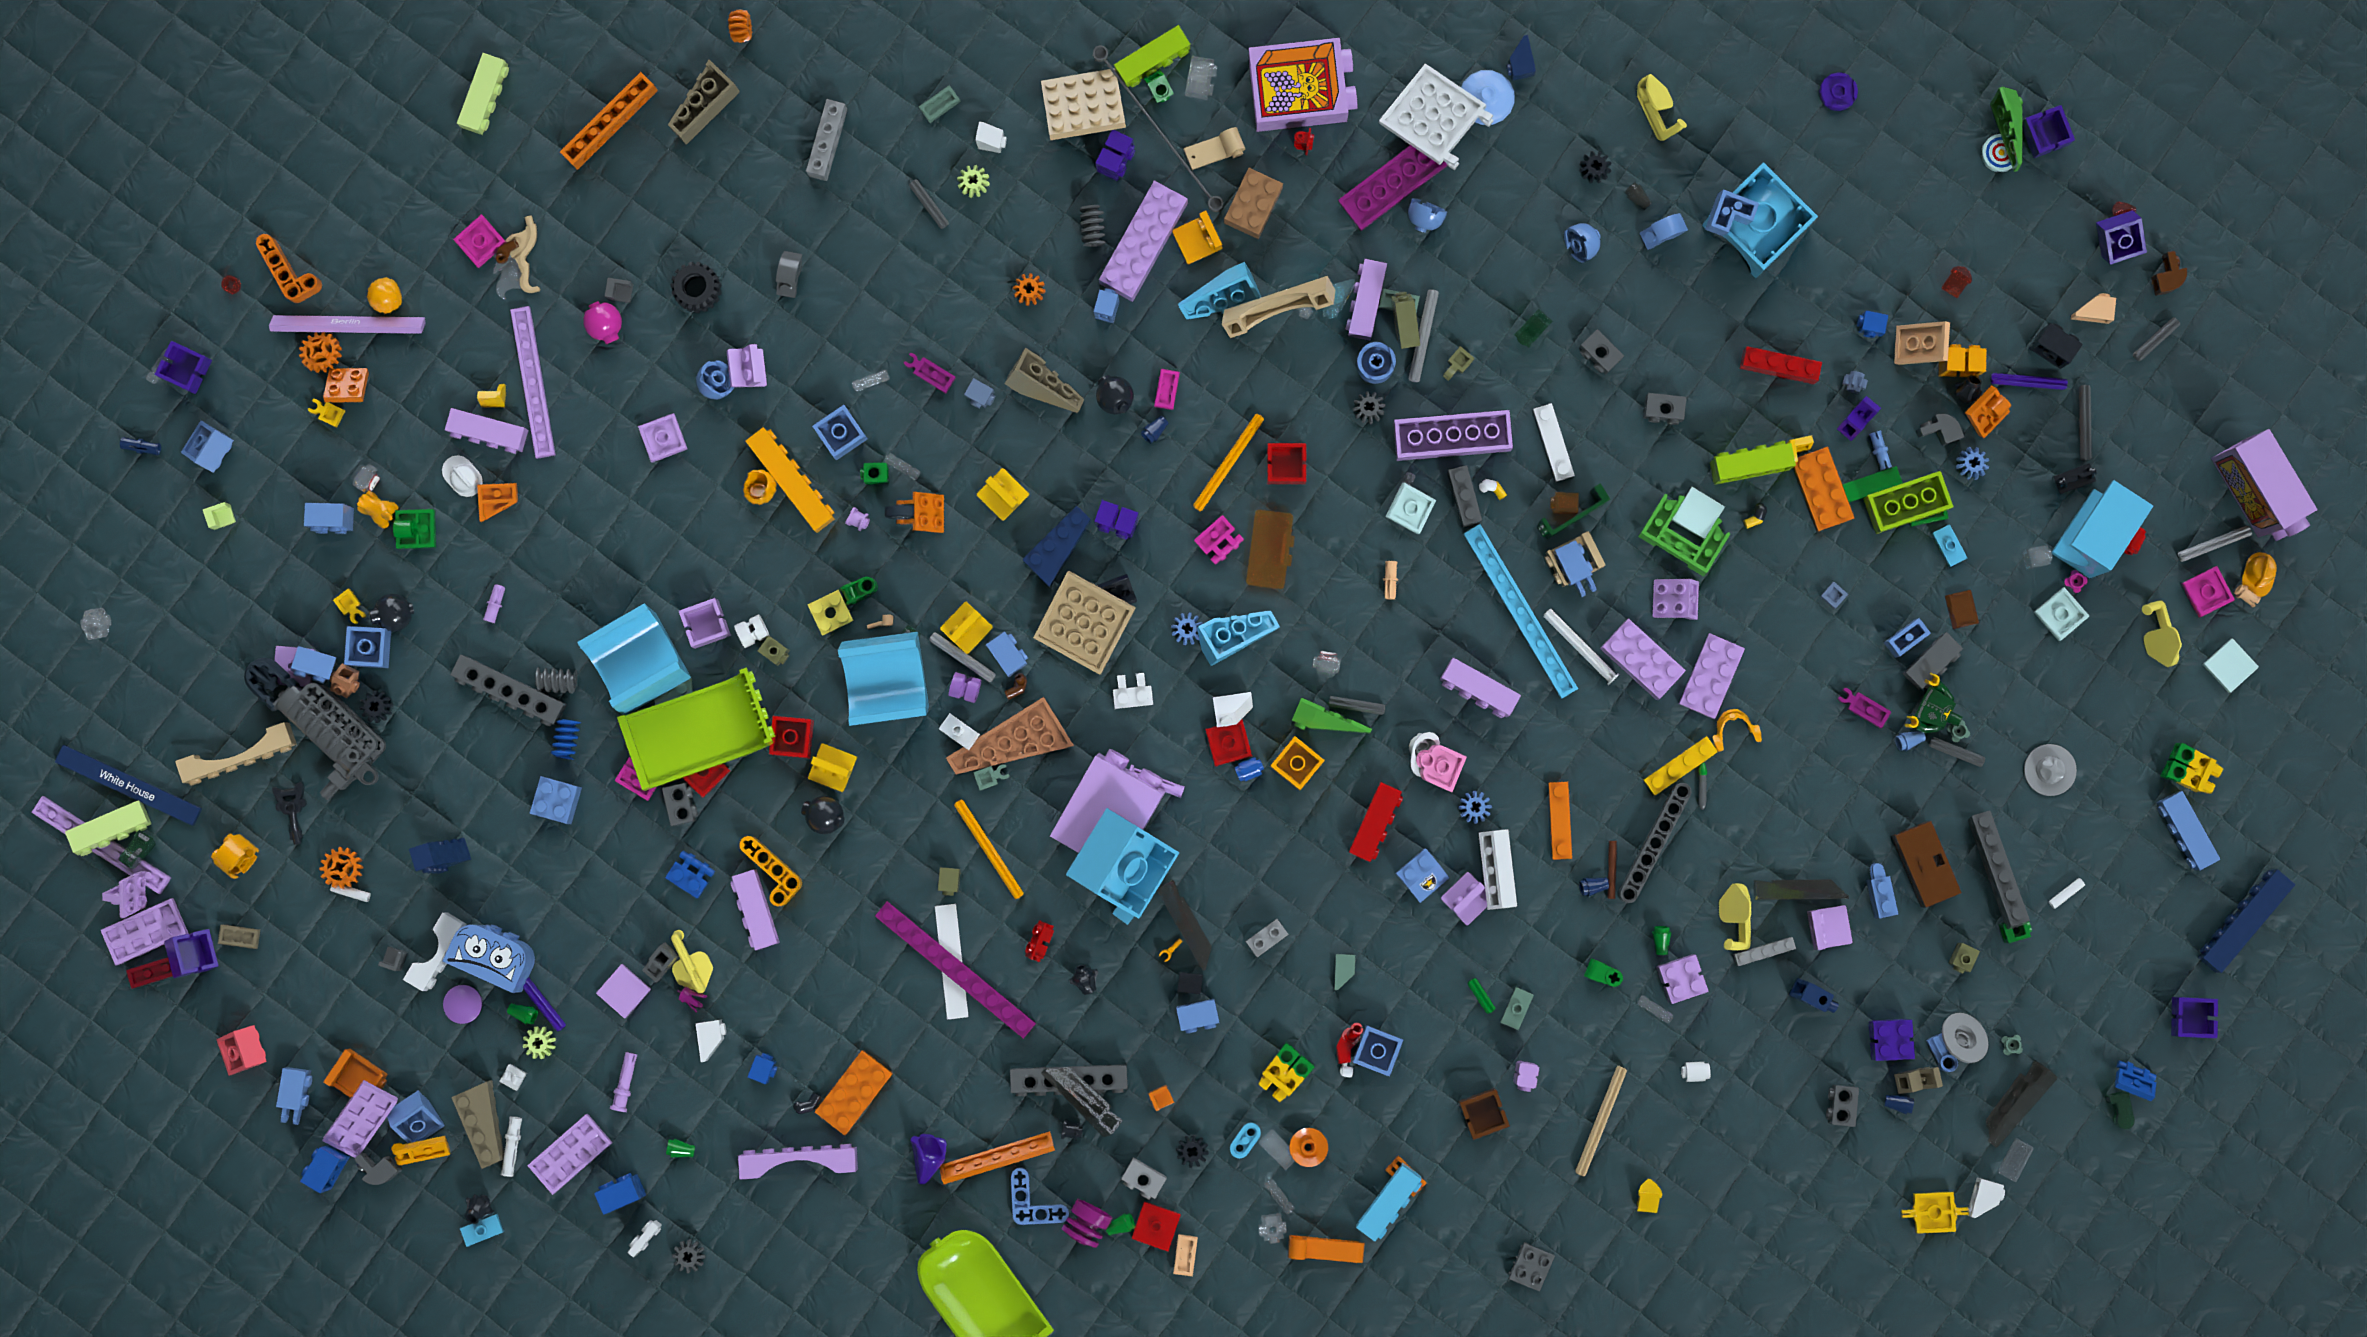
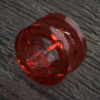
[221,275,241,294]

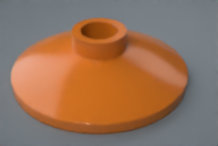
[1289,1128,1328,1167]

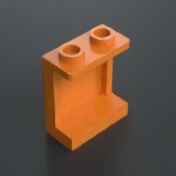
[324,1049,388,1098]

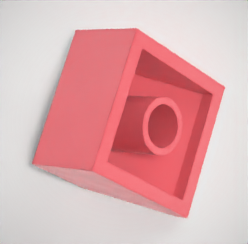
[216,1025,267,1076]

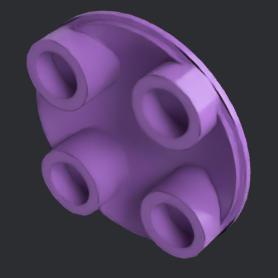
[443,985,482,1024]

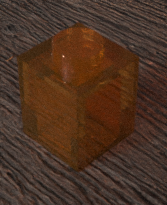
[1550,492,1579,514]

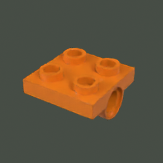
[323,368,369,402]
[1965,385,2011,438]

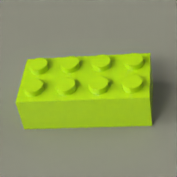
[1710,441,1796,485]
[1863,471,1953,534]

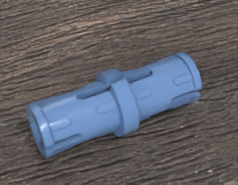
[1869,431,1892,471]

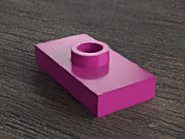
[1154,369,1180,410]

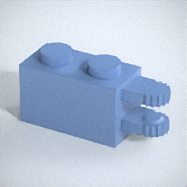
[1553,540,1597,597]
[1866,863,1898,918]
[276,1067,312,1125]

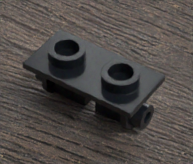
[2053,463,2097,494]

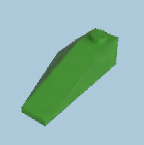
[1990,87,2023,172]

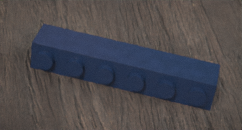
[2198,869,2296,973]

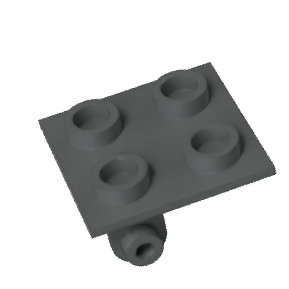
[1508,1242,1555,1291]

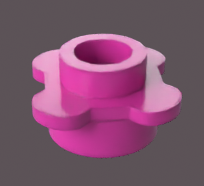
[2064,570,2088,593]

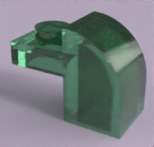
[1514,309,1553,348]

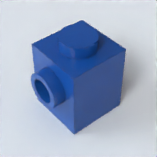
[1857,311,1888,338]
[748,1053,778,1084]

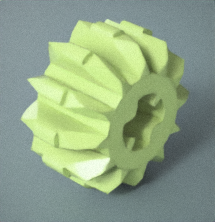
[957,165,990,198]
[523,1026,556,1059]

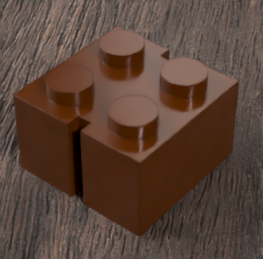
[1458,1088,1510,1140]

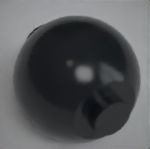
[1096,375,1134,415]
[369,594,414,632]
[801,796,845,834]

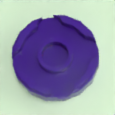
[1819,72,1858,111]

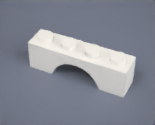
[403,912,467,991]

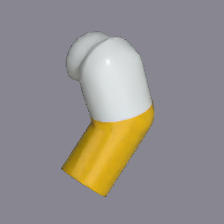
[1479,479,1507,500]

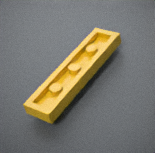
[1643,736,1718,796]

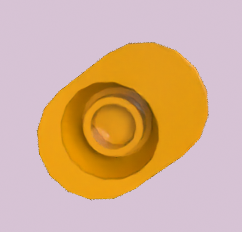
[2242,552,2277,597]

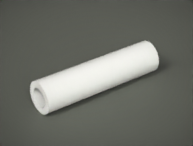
[2049,878,2085,909]
[330,885,371,902]

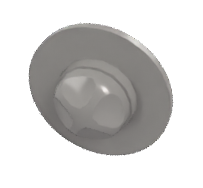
[2024,744,2077,796]
[1942,1013,1988,1063]

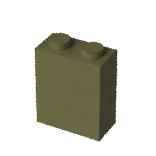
[1391,292,1420,349]

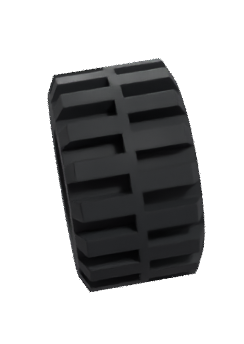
[671,262,722,313]

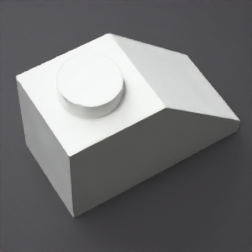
[976,122,1007,153]
[1213,692,1253,727]
[696,1019,726,1062]
[1968,1178,2005,1218]

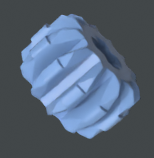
[1956,447,1989,480]
[1171,613,1203,645]
[1458,791,1492,824]

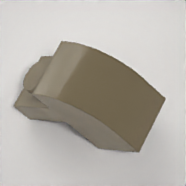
[1894,1067,1943,1094]

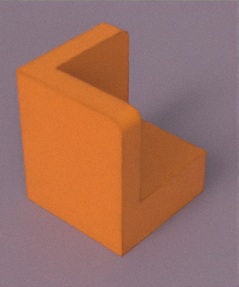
[1148,1085,1174,1112]

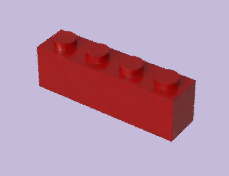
[1739,346,1822,384]
[1348,782,1403,862]

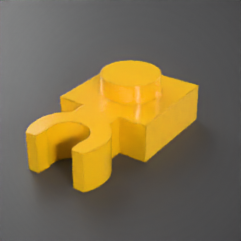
[308,399,345,428]
[333,589,366,624]

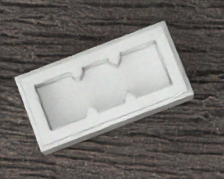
[939,713,980,750]

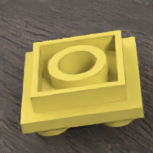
[808,590,854,636]

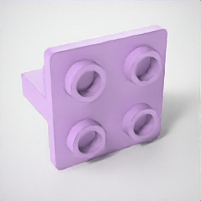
[726,344,767,387]
[102,871,147,918]
[1441,872,1487,925]

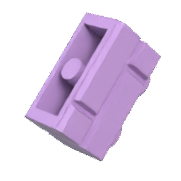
[1513,1061,1539,1092]

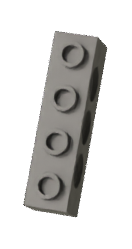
[806,99,848,181]

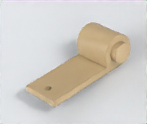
[1183,127,1245,170]

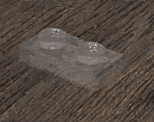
[1258,1129,1295,1170]

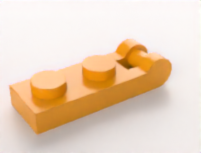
[391,1136,450,1165]

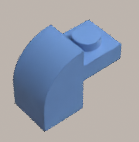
[1640,213,1688,250]

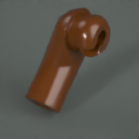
[495,239,519,264]
[1004,673,1027,700]

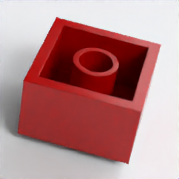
[769,716,814,759]

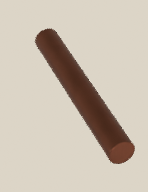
[1607,841,1617,899]

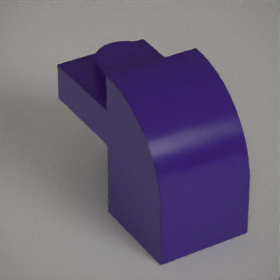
[1837,396,1881,441]

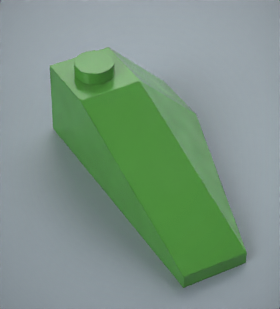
[1292,698,1372,733]

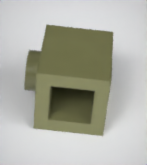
[758,636,790,666]
[1948,943,1980,974]

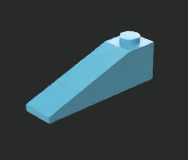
[1178,262,1262,319]
[1197,611,1280,666]

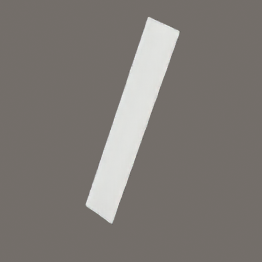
[935,904,968,1019]

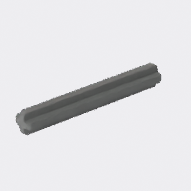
[2079,385,2092,461]

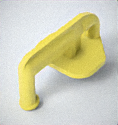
[1637,74,1687,141]
[2142,601,2182,667]
[1719,883,1751,950]
[671,930,713,993]

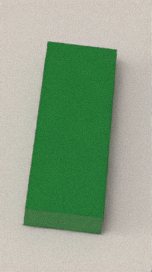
[1842,466,1903,503]

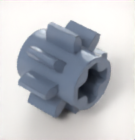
[1843,371,1868,394]

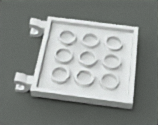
[1379,64,1493,170]

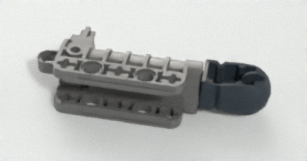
[244,657,386,800]

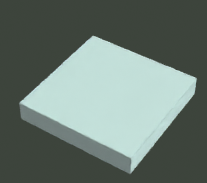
[1385,483,1436,534]
[1672,487,1725,540]
[2034,587,2089,641]
[2202,638,2259,693]

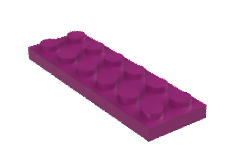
[1338,145,1448,231]

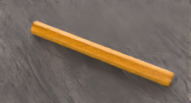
[1193,414,1264,512]
[954,799,1024,899]

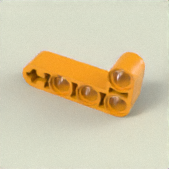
[739,836,802,906]

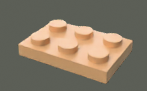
[1894,321,1950,365]

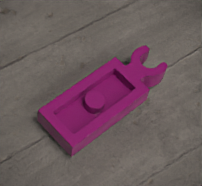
[904,353,956,394]
[1837,688,1891,729]

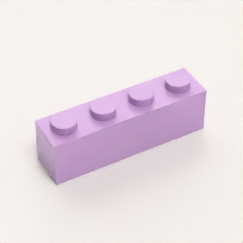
[1346,259,1387,341]
[445,408,528,454]
[731,869,780,950]

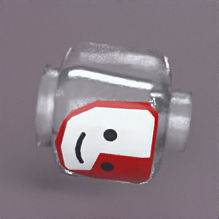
[351,463,380,493]
[1312,651,1341,678]

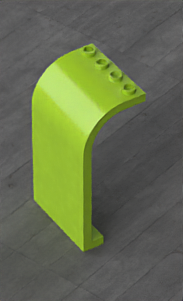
[617,668,775,791]

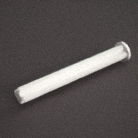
[1544,609,1619,685]

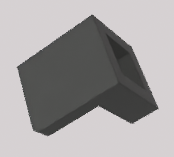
[605,278,634,303]
[378,946,408,971]

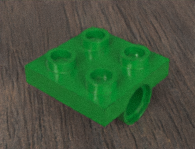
[393,509,436,549]

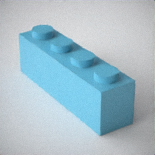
[1356,1163,1422,1241]

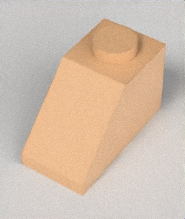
[2071,293,2116,324]

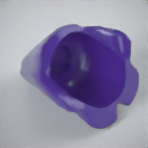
[910,1134,947,1184]

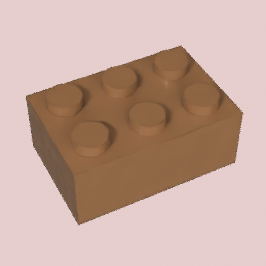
[1224,168,1283,239]

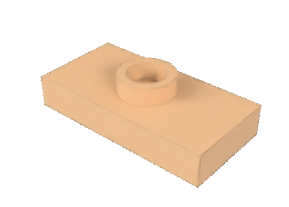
[1173,1234,1198,1276]

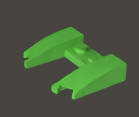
[1638,494,1730,577]

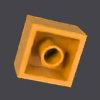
[1270,736,1325,791]

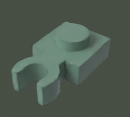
[973,765,1010,791]

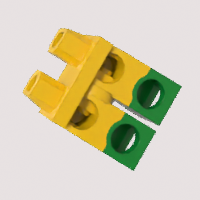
[2160,743,2223,794]
[1258,1042,1315,1102]

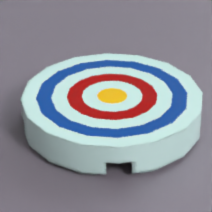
[1981,134,2012,172]

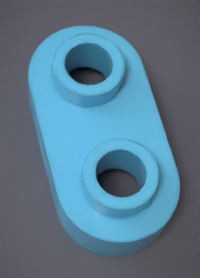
[1230,1122,1261,1158]

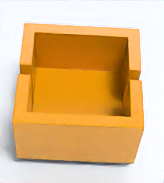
[1939,344,1986,377]

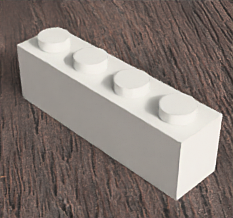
[1479,830,1517,910]

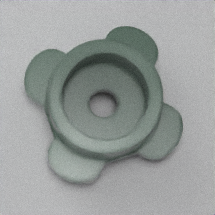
[1947,720,1970,742]
[2001,1035,2023,1055]

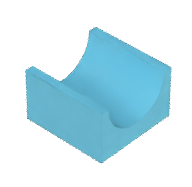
[1702,162,1818,278]
[2051,480,2153,578]
[577,603,691,715]
[838,632,929,726]
[1066,808,1179,919]

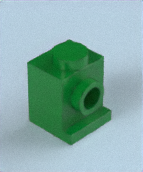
[1998,922,2032,943]

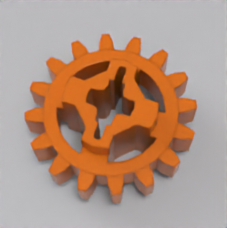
[299,332,342,373]
[319,847,363,889]

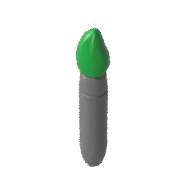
[1698,762,1707,810]

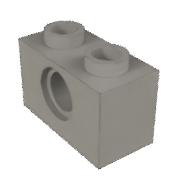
[1246,919,1289,957]
[1122,1157,1167,1200]

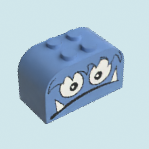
[443,924,535,993]

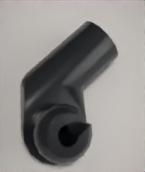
[793,1092,821,1114]

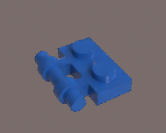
[665,850,715,899]
[2115,1060,2156,1101]

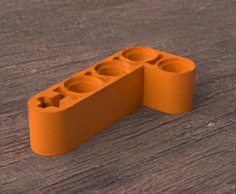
[256,234,322,303]
[1288,1235,1365,1263]

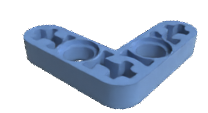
[1011,1167,1069,1225]

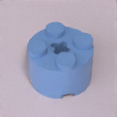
[1356,342,1396,384]

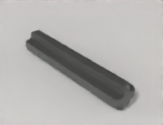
[909,180,949,229]
[2133,317,2180,361]
[1328,696,1385,715]
[1929,737,1985,767]

